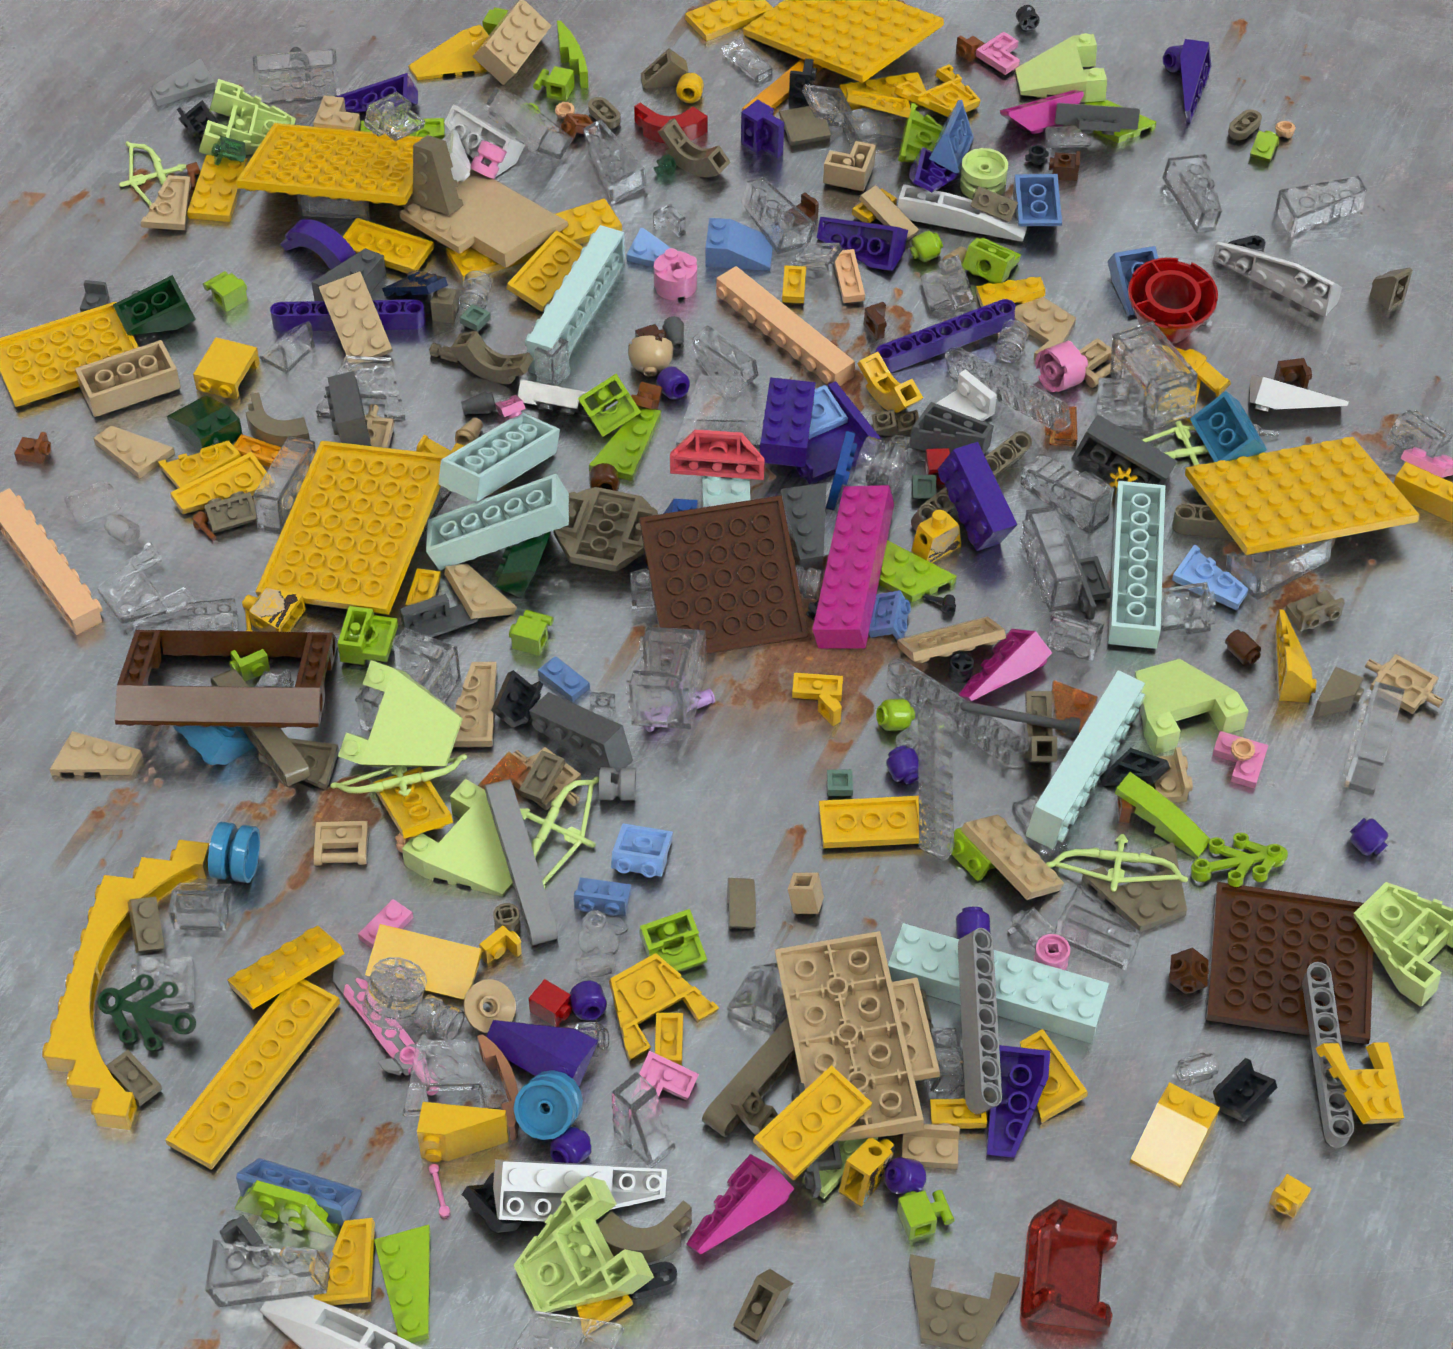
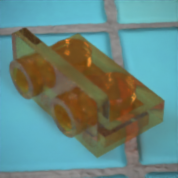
[1044,397,1078,446]
[478,751,527,790]

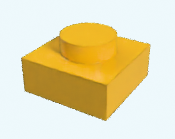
[818,692,842,726]

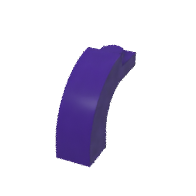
[280,219,356,270]

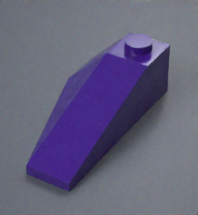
[1178,39,1212,123]
[335,73,418,113]
[909,147,958,193]
[817,217,908,271]
[486,1020,599,1087]
[986,1045,1050,1158]

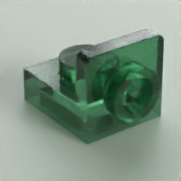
[211,136,246,165]

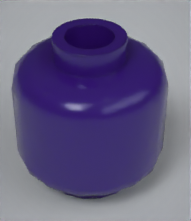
[1163,45,1183,73]
[657,366,690,400]
[886,745,923,785]
[1349,818,1388,856]
[956,906,991,940]
[570,980,607,1021]
[550,1127,592,1164]
[885,1157,926,1195]

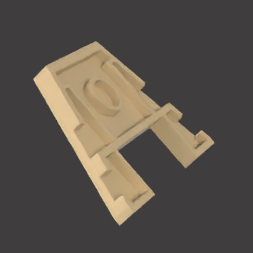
[995,297,1076,360]

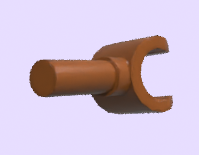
[186,162,200,190]
[193,511,217,541]

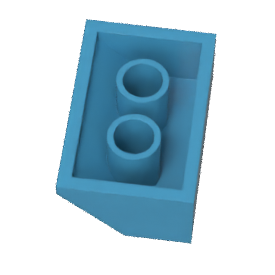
[1190,391,1267,462]
[173,725,255,765]

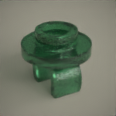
[653,154,676,176]

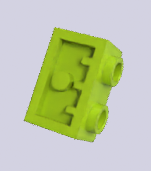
[946,827,996,881]

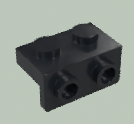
[789,58,817,107]
[177,100,219,142]
[491,670,543,728]
[1213,1058,1278,1122]
[461,1173,523,1233]

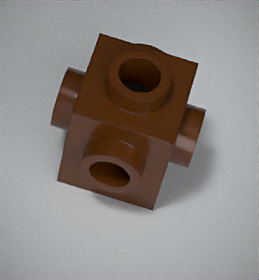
[1169,947,1209,994]

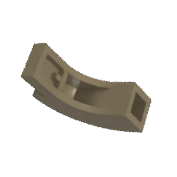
[658,118,731,177]
[450,331,534,384]
[245,392,311,452]
[1025,691,1057,763]
[597,1200,692,1263]

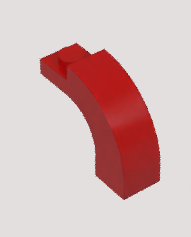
[634,102,708,144]

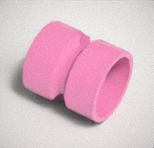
[470,140,507,179]
[1033,934,1070,971]

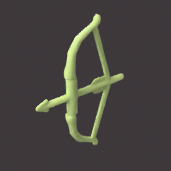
[119,141,187,206]
[1142,417,1210,466]
[330,754,467,796]
[520,776,599,890]
[1046,834,1188,892]

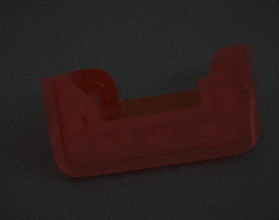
[1021,1199,1118,1332]

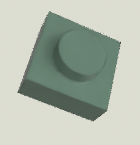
[459,304,491,332]
[911,475,936,499]
[827,769,853,796]

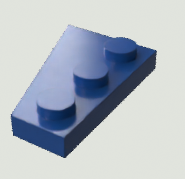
[826,431,857,511]

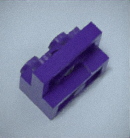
[741,100,784,158]

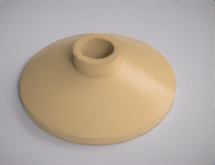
[463,979,516,1033]

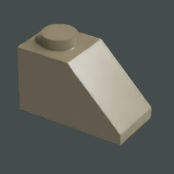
[640,48,689,89]
[1370,267,1413,310]
[431,288,463,324]
[1313,667,1364,717]
[733,1269,794,1341]

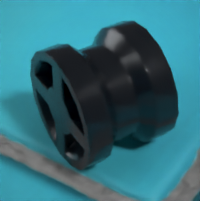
[1016,5,1040,31]
[948,652,974,683]

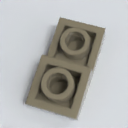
[871,410,919,436]
[727,877,756,929]
[730,1084,778,1135]

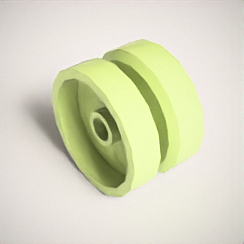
[960,148,1008,199]

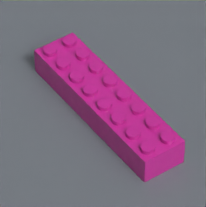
[812,485,894,649]

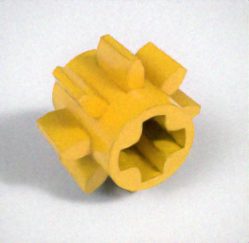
[1109,466,1138,494]

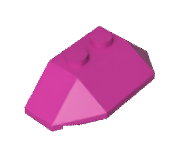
[1000,90,1084,134]

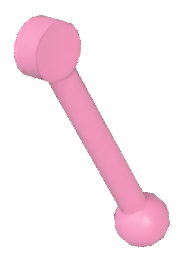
[428,1164,450,1218]

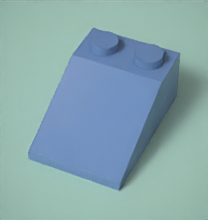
[1013,174,1062,226]
[705,218,773,271]
[1107,246,1158,317]

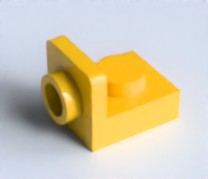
[479,925,521,964]
[1269,1174,1312,1218]

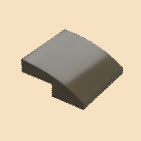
[779,104,831,146]

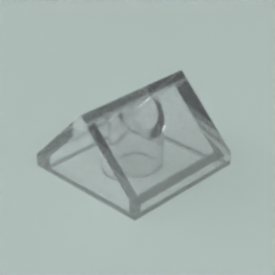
[260,321,315,373]

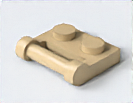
[1079,338,1126,388]
[314,821,368,866]

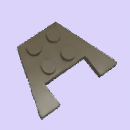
[1082,842,1187,932]
[909,1254,1020,1349]

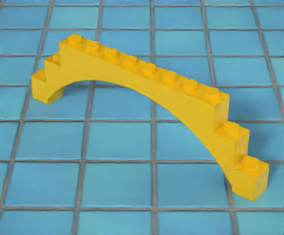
[42,840,210,1130]

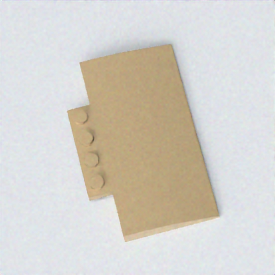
[399,168,568,268]
[775,931,940,1141]

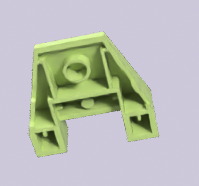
[1015,33,1107,102]
[199,79,296,157]
[1135,659,1249,755]
[338,660,463,767]
[402,779,513,897]
[1353,882,1453,1007]
[513,1176,654,1315]

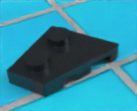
[1100,748,1170,786]

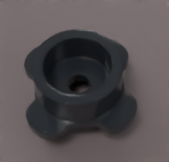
[1025,145,1049,165]

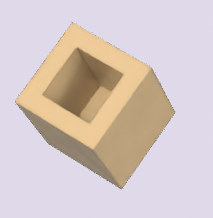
[788,873,824,914]

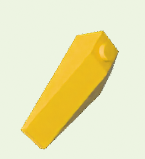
[408,24,489,80]
[1275,609,1316,703]

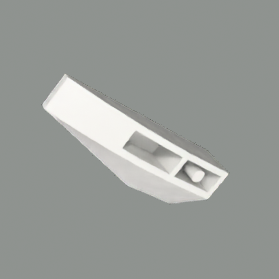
[898,184,1027,242]
[1213,241,1342,317]
[493,1159,667,1221]
[260,1286,422,1349]

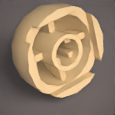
[628,336,673,377]

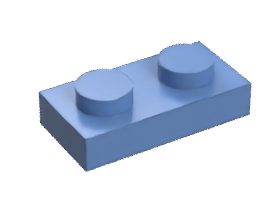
[538,656,590,703]

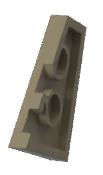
[258,738,339,791]

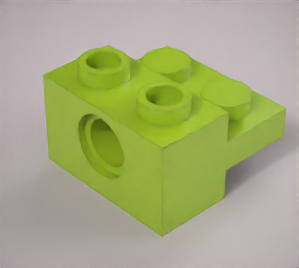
[962,238,1021,284]
[578,374,641,437]
[337,606,398,665]
[639,909,708,972]

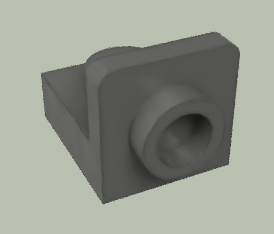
[80,280,109,312]
[219,1215,266,1258]

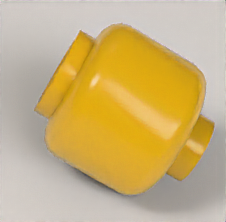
[676,73,704,104]

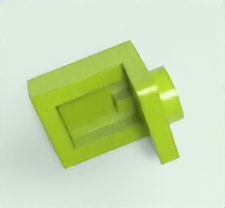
[1250,130,1279,162]
[229,649,270,682]

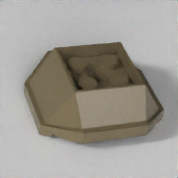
[553,487,658,572]

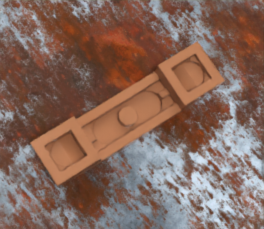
[477,1034,519,1140]

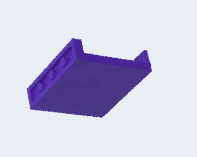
[763,381,882,485]

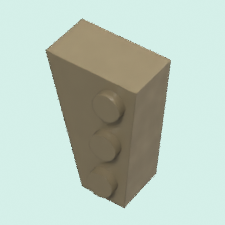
[413,135,463,216]

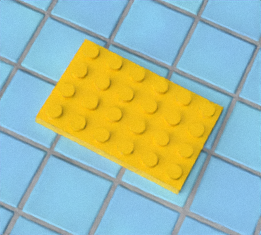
[0,301,139,407]

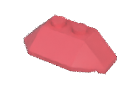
[670,429,765,480]

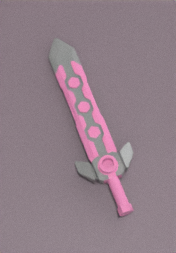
[333,962,440,1096]

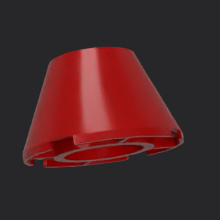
[1128,257,1218,345]

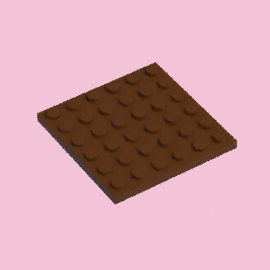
[639,495,808,661]
[1206,882,1373,1044]

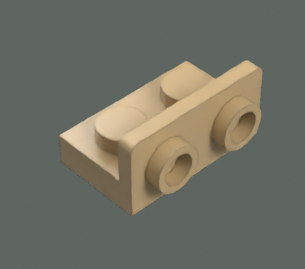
[1152,747,1193,803]
[902,1123,960,1169]

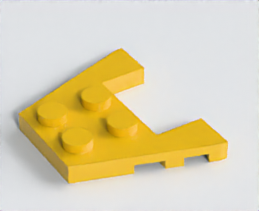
[894,64,981,117]
[609,953,719,1062]
[1315,1042,1404,1124]

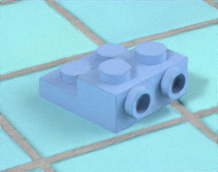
[611,823,673,878]

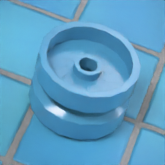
[208,821,260,883]
[513,1070,583,1140]

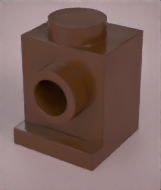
[1049,151,1080,181]

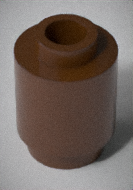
[1225,629,1261,665]

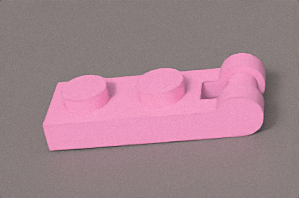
[495,395,526,419]

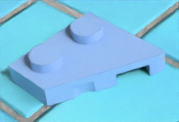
[626,228,670,267]

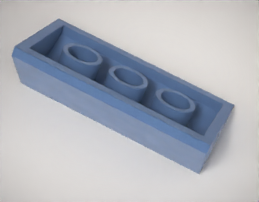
[929,100,974,173]
[236,1158,362,1228]

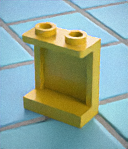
[193,337,260,400]

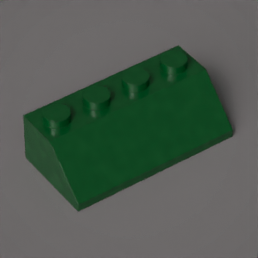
[495,531,551,598]

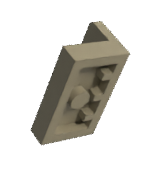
[971,186,1018,222]
[204,491,259,534]
[1285,590,1345,631]

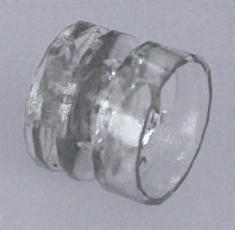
[854,436,908,493]
[362,957,427,1030]

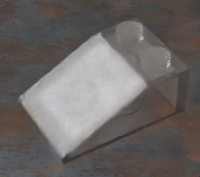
[843,108,906,154]

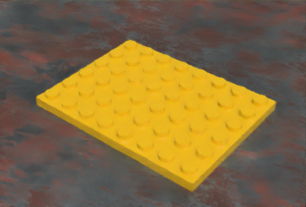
[743,0,944,83]
[237,123,424,206]
[1185,437,1420,555]
[255,441,448,615]

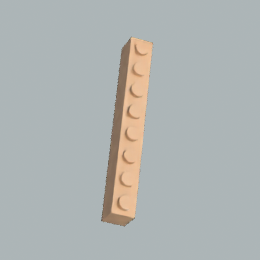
[716,266,855,386]
[0,488,103,635]

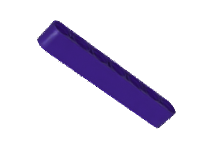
[876,299,1016,373]
[270,300,425,332]

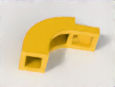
[857,352,923,413]

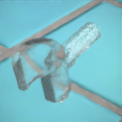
[1253,424,1279,437]

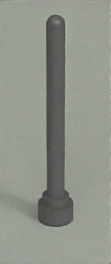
[960,701,1080,738]

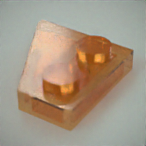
[1051,680,1098,735]

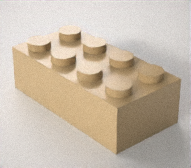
[473,0,552,85]
[75,340,181,417]

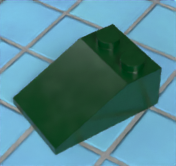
[113,275,196,335]
[167,395,243,453]

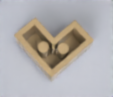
[313,95,361,131]
[823,141,876,191]

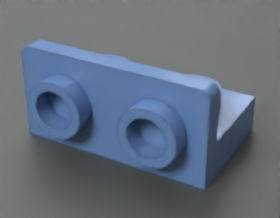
[868,590,911,640]
[574,877,631,916]

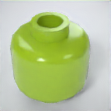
[909,230,943,263]
[876,699,915,731]

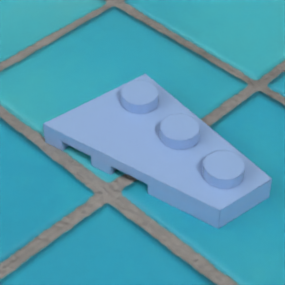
[1172,544,1248,610]

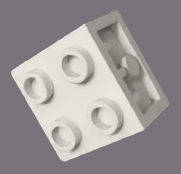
[936,370,997,421]

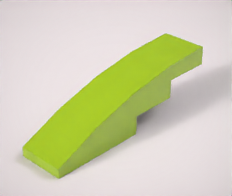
[557,21,589,88]
[1115,772,1210,859]

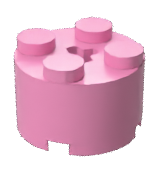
[653,248,697,301]
[1035,340,1088,393]

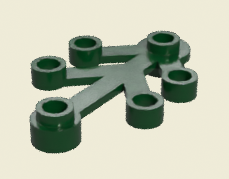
[97,974,196,1051]

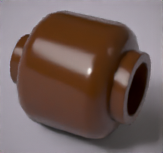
[589,463,620,491]

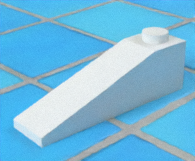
[444,104,525,178]
[442,129,471,182]
[1249,375,1349,412]

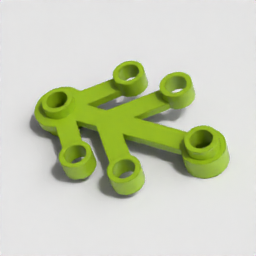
[1191,833,1288,887]

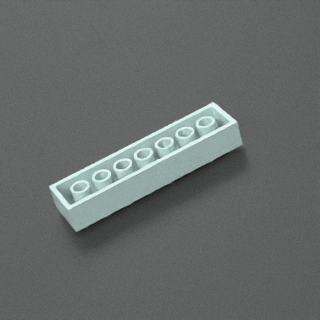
[525,225,625,379]
[1108,481,1165,649]
[1025,670,1145,850]
[888,923,1109,1044]

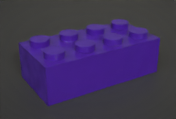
[760,377,816,468]
[938,442,1018,551]

